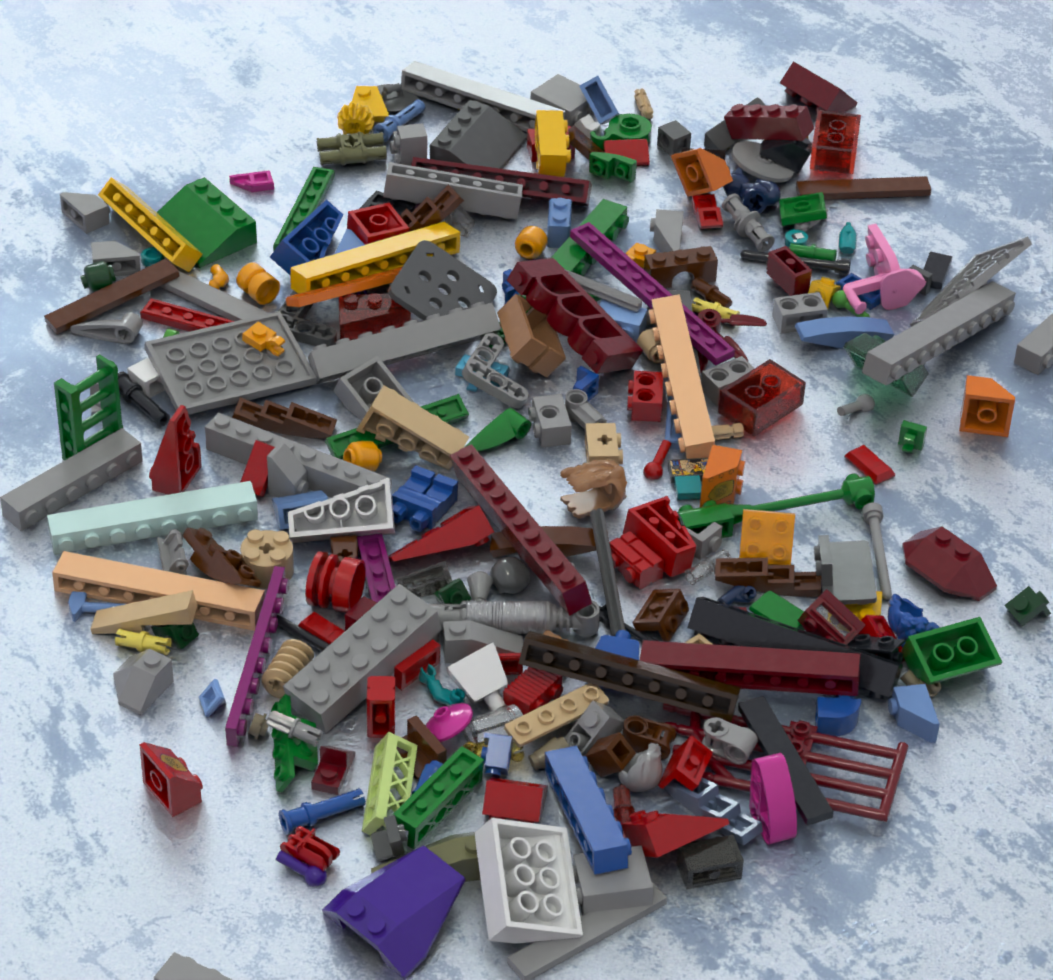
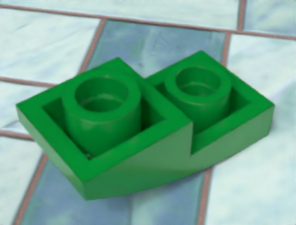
[589,152,637,183]

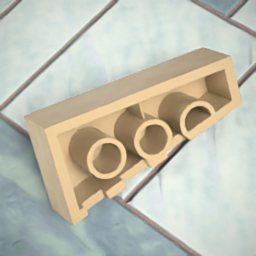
[356,385,469,470]

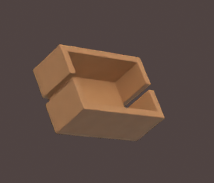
[497,294,566,377]

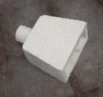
[447,642,508,713]

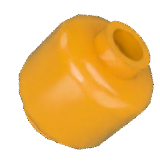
[515,226,548,260]
[343,441,382,472]

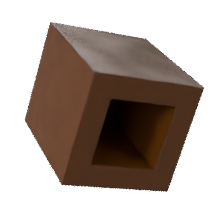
[585,732,636,777]

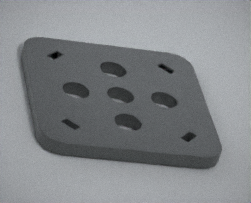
[388,240,497,321]

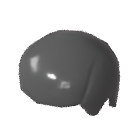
[489,557,530,594]

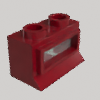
[797,589,866,645]

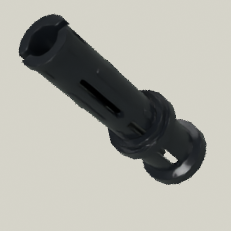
[118,371,170,427]

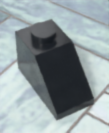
[760,138,812,173]

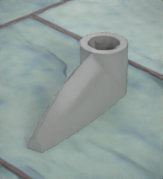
[70,312,143,344]

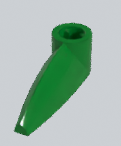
[464,408,531,451]

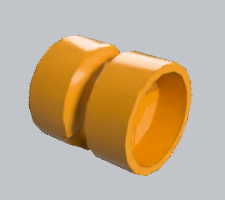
[236,262,280,305]

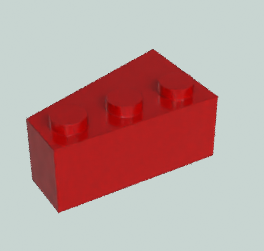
[623,496,696,577]

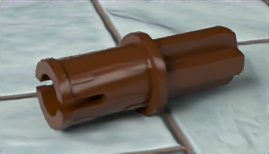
[691,277,733,308]

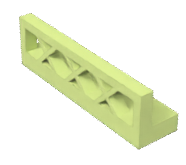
[362,732,418,836]

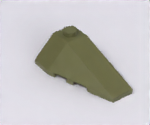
[371,832,481,882]

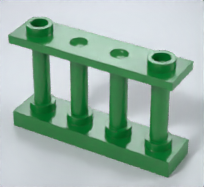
[54,354,123,461]

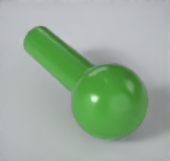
[832,290,870,318]

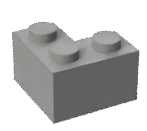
[390,123,427,166]

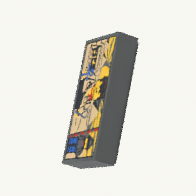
[667,458,708,483]

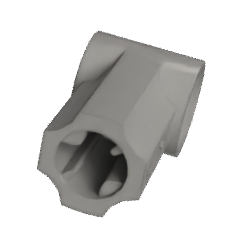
[565,389,607,429]

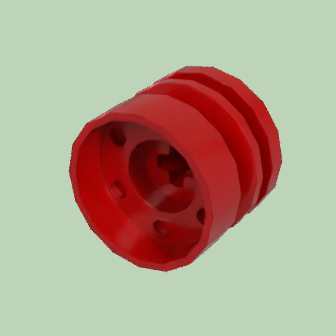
[305,551,366,613]

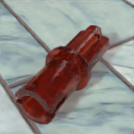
[613,785,635,838]

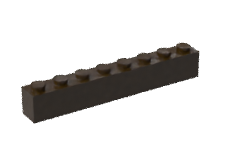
[519,631,741,721]

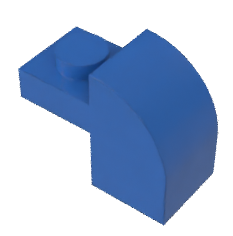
[815,695,861,736]

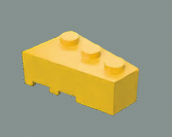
[535,110,571,177]

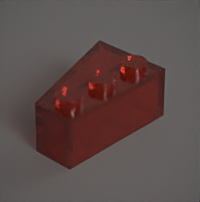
[339,293,411,341]

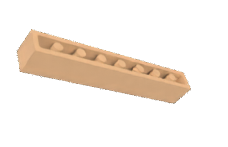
[648,294,715,459]
[52,551,265,631]

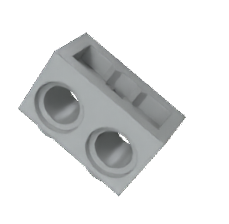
[772,292,828,334]
[701,356,759,406]

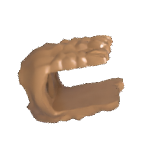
[560,459,628,518]

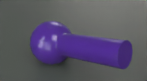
[275,850,327,887]

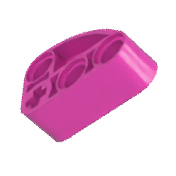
[749,753,797,845]

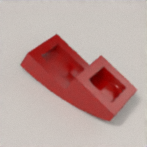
[691,194,723,229]

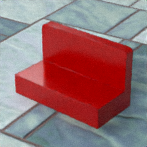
[658,735,713,791]

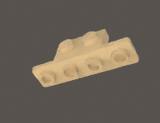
[504,683,609,747]

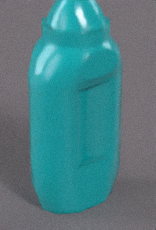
[838,222,857,254]

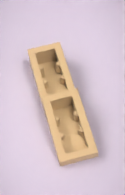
[90,590,198,634]

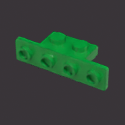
[271,694,318,793]

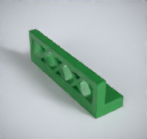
[393,746,484,850]

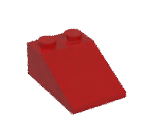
[621,810,730,858]

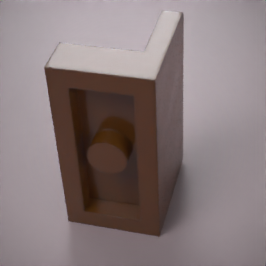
[397,715,447,781]

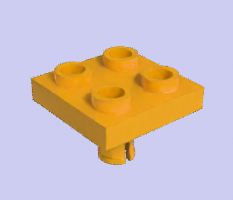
[739,509,795,565]

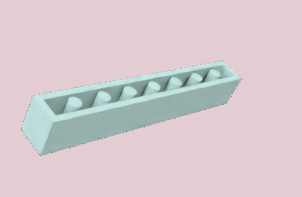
[47,481,258,555]

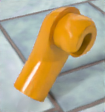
[209,264,229,290]

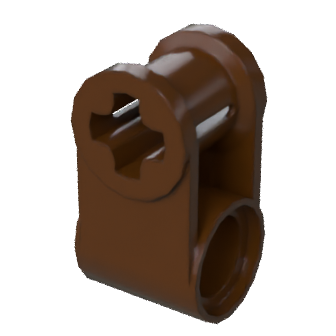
[330,534,358,563]
[622,715,677,760]

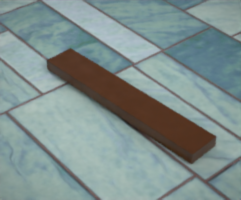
[796,176,932,200]
[44,258,180,334]

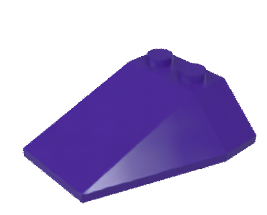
[322,845,466,980]

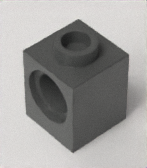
[657,120,691,156]

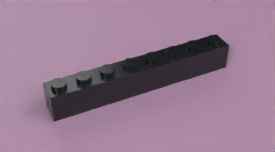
[687,596,903,699]

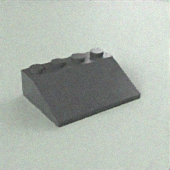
[429,100,527,169]

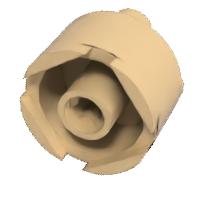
[240,529,294,589]

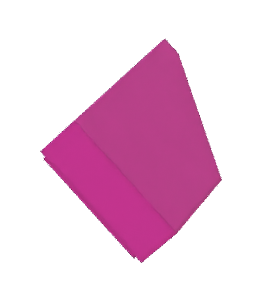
[229,170,274,192]

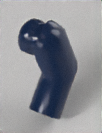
[717,586,757,606]

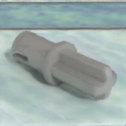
[266,710,323,747]

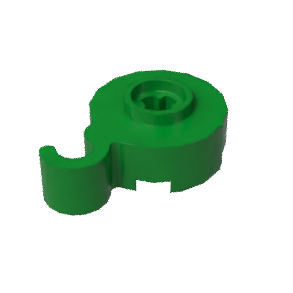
[590,113,652,150]

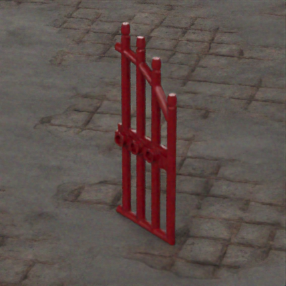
[663,703,908,822]

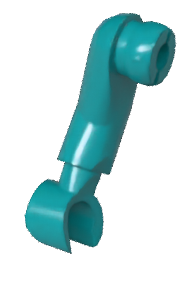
[419,664,465,706]

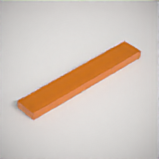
[286,267,402,307]

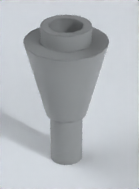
[467,571,493,601]

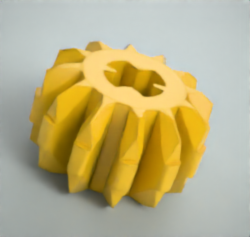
[337,101,374,134]

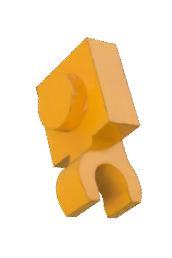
[625,242,656,268]
[242,322,285,356]

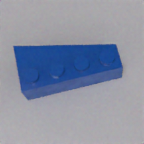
[270,199,344,276]

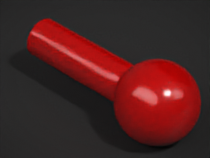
[643,440,671,480]

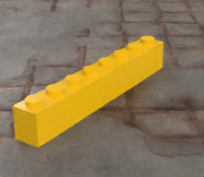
[291,222,460,294]

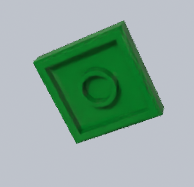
[779,192,827,226]

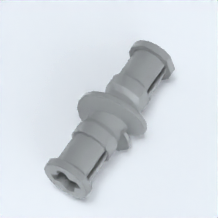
[722,194,775,252]

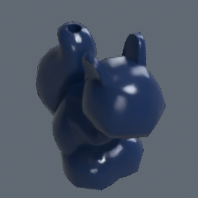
[723,168,781,213]

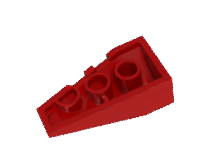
[149,405,202,495]
[388,505,494,562]

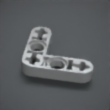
[462,333,529,409]

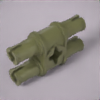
[316,131,387,166]

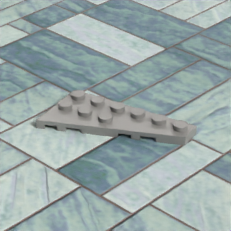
[910,236,1032,327]

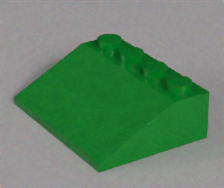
[157,177,257,268]

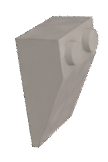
[333,355,414,420]

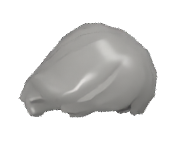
[618,743,662,792]

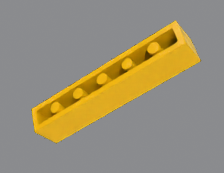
[98,177,202,272]

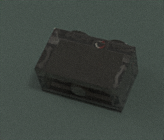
[676,835,744,890]

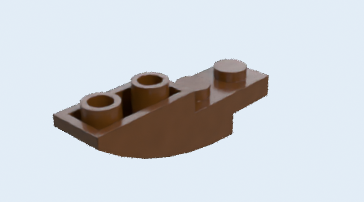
[182,527,262,587]

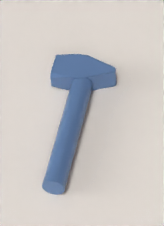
[68,591,125,622]

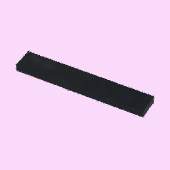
[738,696,833,826]

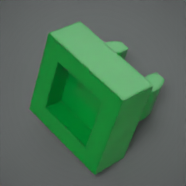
[898,420,927,453]

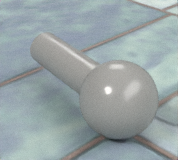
[837,394,875,416]

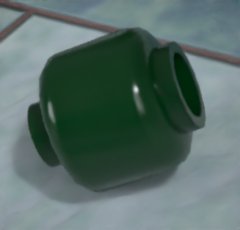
[80,261,117,293]

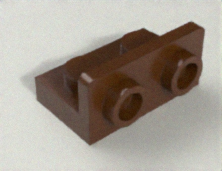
[632,589,689,642]

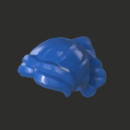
[888,594,940,648]

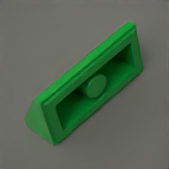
[749,591,805,630]

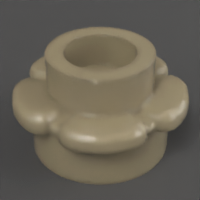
[248,713,268,739]

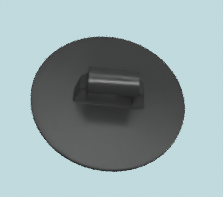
[377,83,418,112]

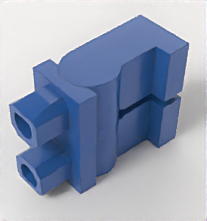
[392,465,458,532]

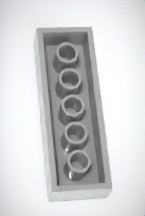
[283,584,441,733]

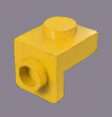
[808,277,841,309]

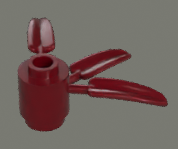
[698,309,767,373]

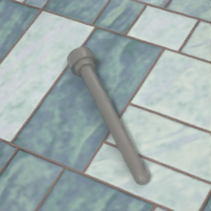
[862,503,892,600]

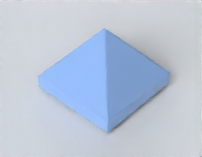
[199,679,226,717]

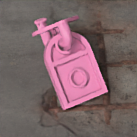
[843,224,926,314]

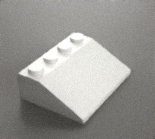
[474,818,583,944]

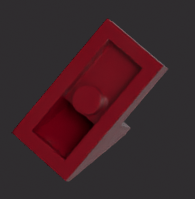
[311,746,355,795]

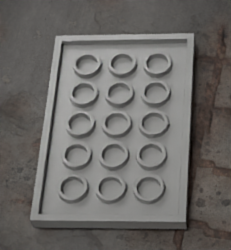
[144,311,317,415]

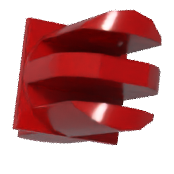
[280,826,341,872]

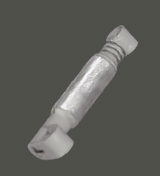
[429,600,600,643]

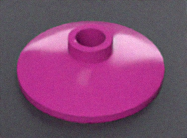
[426,703,473,742]

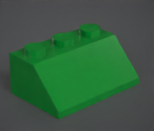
[901,617,1002,685]

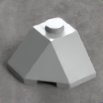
[113,649,174,715]

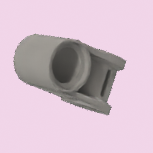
[702,717,758,765]

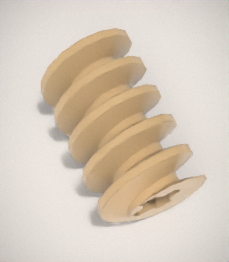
[262,639,314,699]

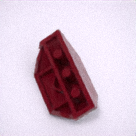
[902,526,997,601]

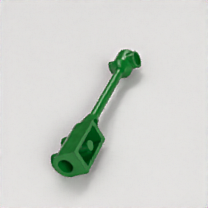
[677,473,875,539]

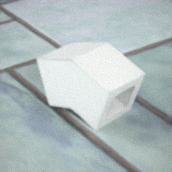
[574,114,601,139]

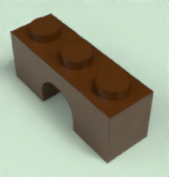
[644,246,718,289]

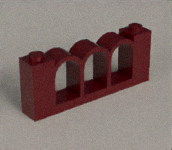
[507,258,643,374]

